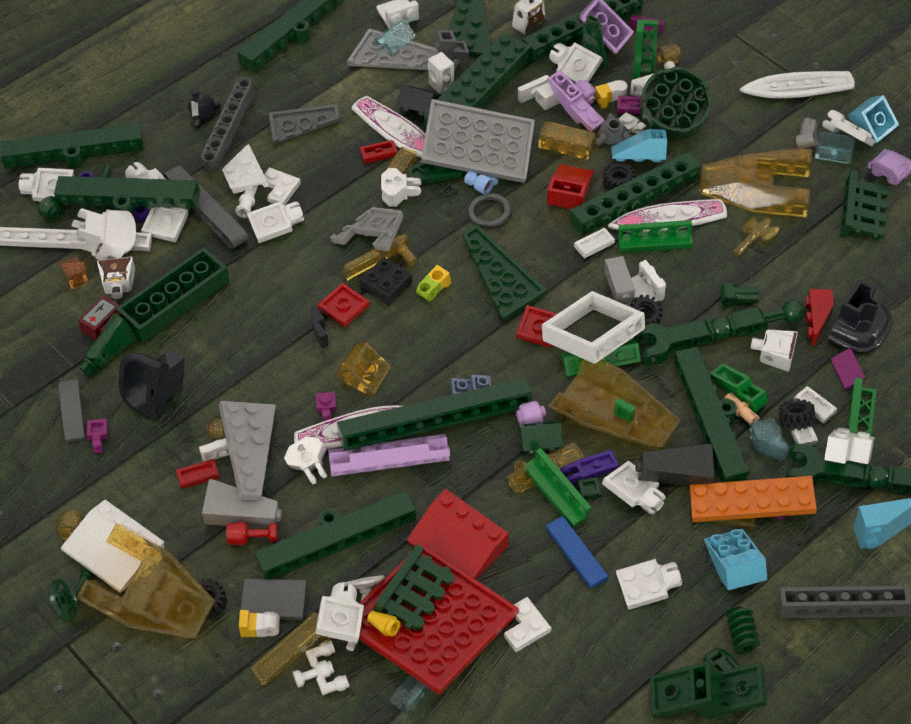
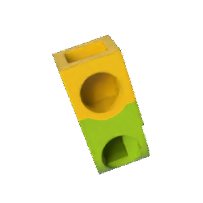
[416,265,451,301]

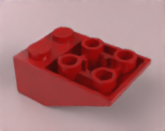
[547,164,595,209]

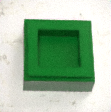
[614,398,636,423]

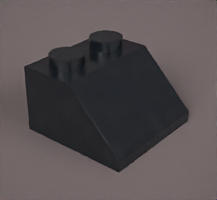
[397,85,442,116]

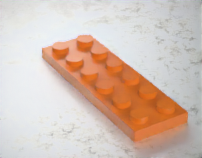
[690,476,816,522]

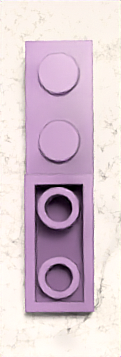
[547,70,605,133]

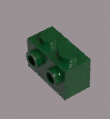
[519,420,563,453]

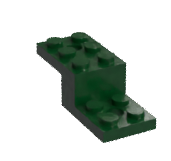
[650,661,767,719]

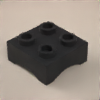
[360,257,412,306]

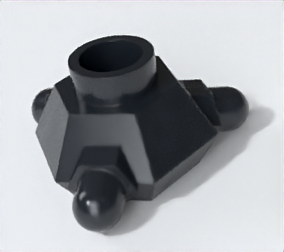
[188,89,221,128]

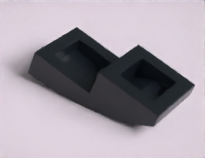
[311,306,329,349]

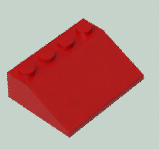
[407,489,509,580]

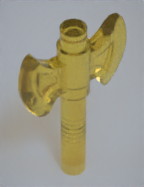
[733,216,779,256]

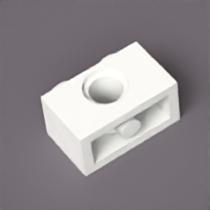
[428,52,454,94]

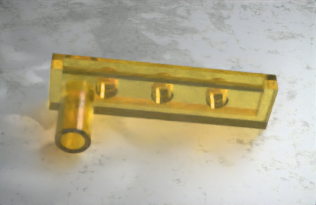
[343,233,418,281]
[506,442,585,495]
[250,612,330,686]

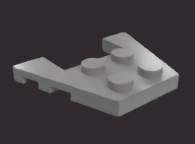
[330,207,404,251]

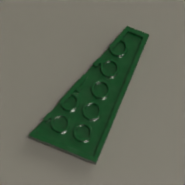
[448,0,490,57]
[463,225,547,322]

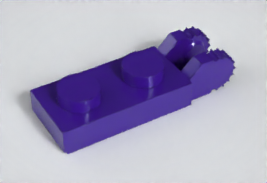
[560,450,619,484]

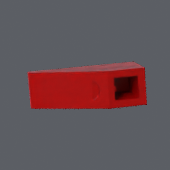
[805,289,834,345]

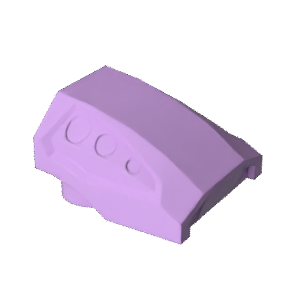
[867,149,911,185]

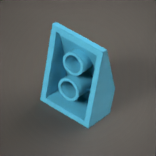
[853,498,911,549]

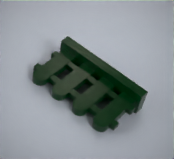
[840,171,890,240]
[373,544,455,630]

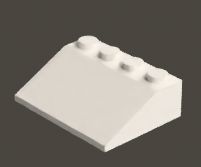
[61,500,164,593]

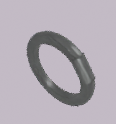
[468,193,512,228]

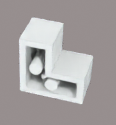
[824,428,875,464]

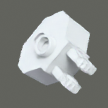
[381,168,421,207]
[284,436,327,485]

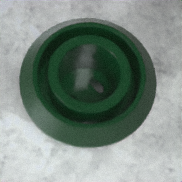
[38,196,62,219]

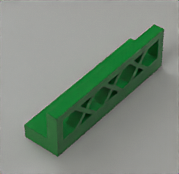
[633,19,658,80]
[618,220,693,253]
[559,339,641,376]
[847,378,877,437]
[523,448,591,528]

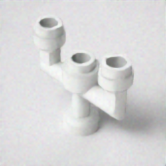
[293,641,349,695]

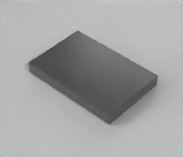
[241,579,307,621]

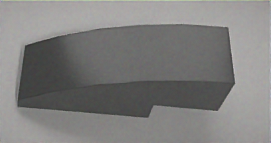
[59,379,85,442]

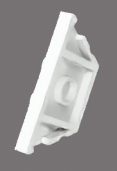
[222,144,269,193]

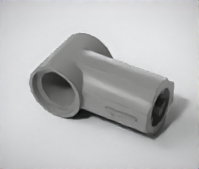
[796,118,818,150]

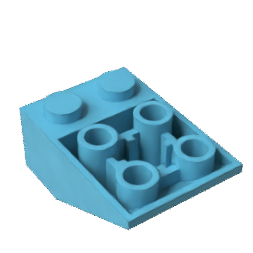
[611,129,667,162]
[704,529,767,590]

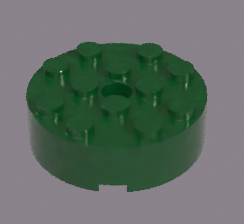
[639,67,712,139]

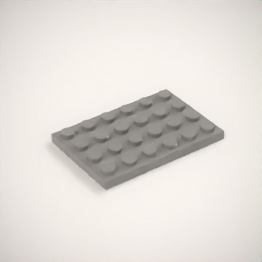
[421,99,535,183]

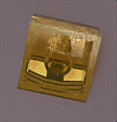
[335,342,392,396]

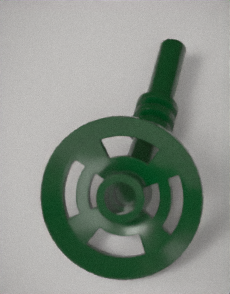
[50,566,93,620]

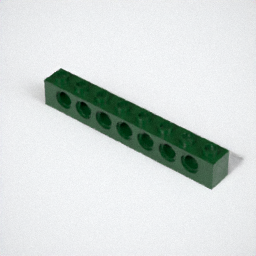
[522,0,643,62]
[570,152,701,235]

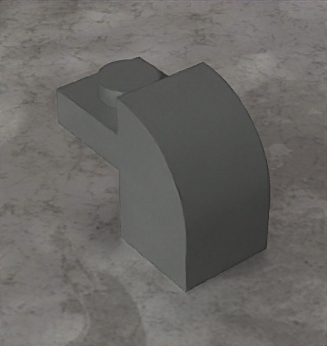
[434,30,469,60]

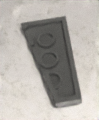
[269,104,340,145]

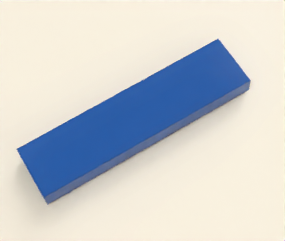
[546,516,608,589]

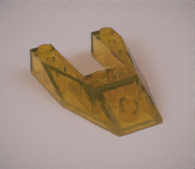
[699,148,812,217]
[76,523,215,639]

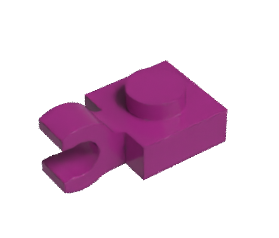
[316,392,336,422]
[87,419,108,453]

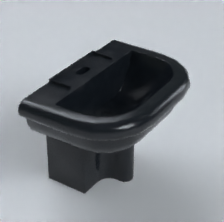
[828,279,892,354]
[119,350,185,421]

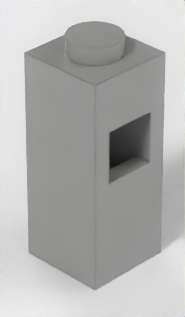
[604,256,635,304]

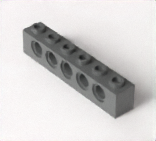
[777,585,911,619]

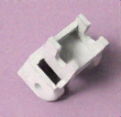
[70,208,136,260]

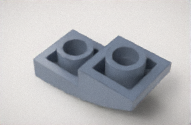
[450,375,491,395]

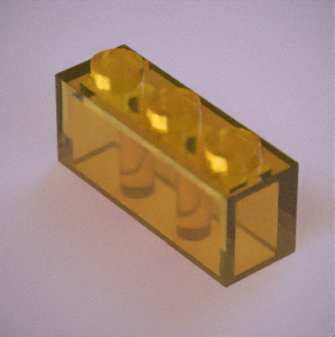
[538,121,595,160]

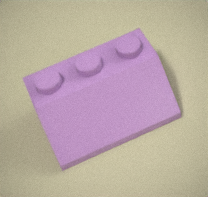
[579,0,634,54]

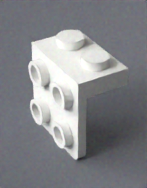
[377,0,419,29]
[625,260,666,311]

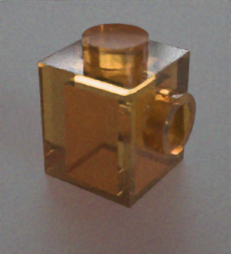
[60,256,88,289]

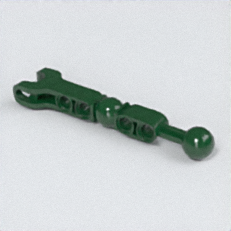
[635,300,805,365]
[785,444,911,496]

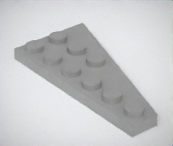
[347,28,460,70]
[219,401,276,500]

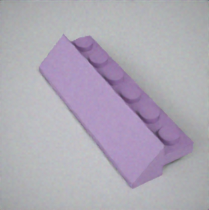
[328,434,450,477]

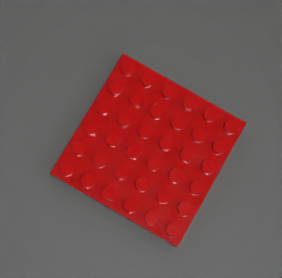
[358,544,519,695]

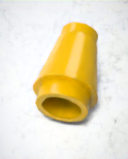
[367,611,400,636]

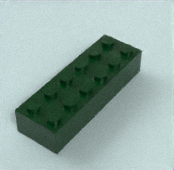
[116,247,230,343]

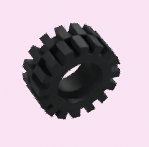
[603,161,636,191]
[629,294,663,325]
[779,399,815,431]
[187,578,227,619]

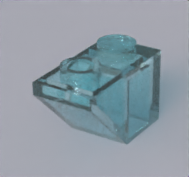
[749,418,789,462]

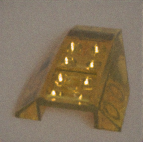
[548,359,681,450]

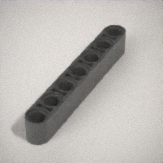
[201,77,253,173]
[163,165,248,249]

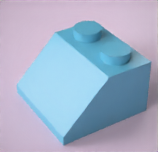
[847,95,899,143]

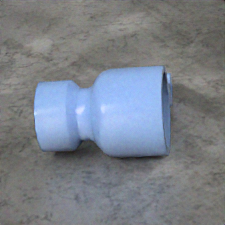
[464,171,499,194]

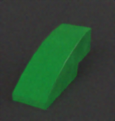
[710,363,768,413]

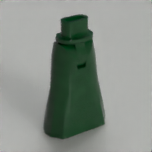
[580,15,608,70]
[79,314,139,377]

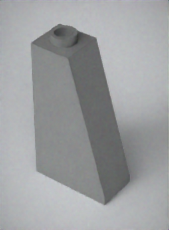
[202,479,282,529]

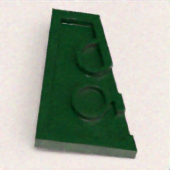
[407,162,463,185]

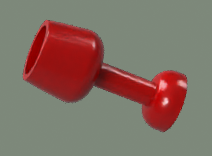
[226,521,277,546]

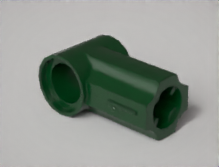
[720,282,759,308]

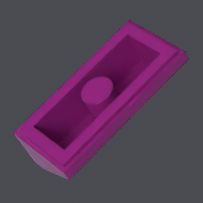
[629,15,666,34]
[831,348,865,390]

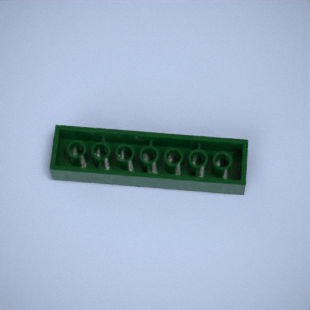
[424,33,531,128]

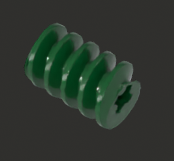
[726,606,760,655]

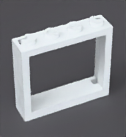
[542,291,645,364]

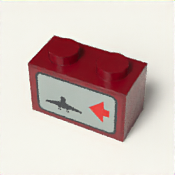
[78,296,120,340]

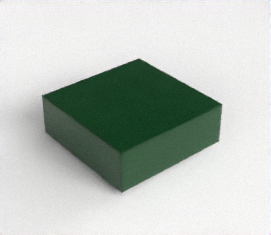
[578,477,602,500]

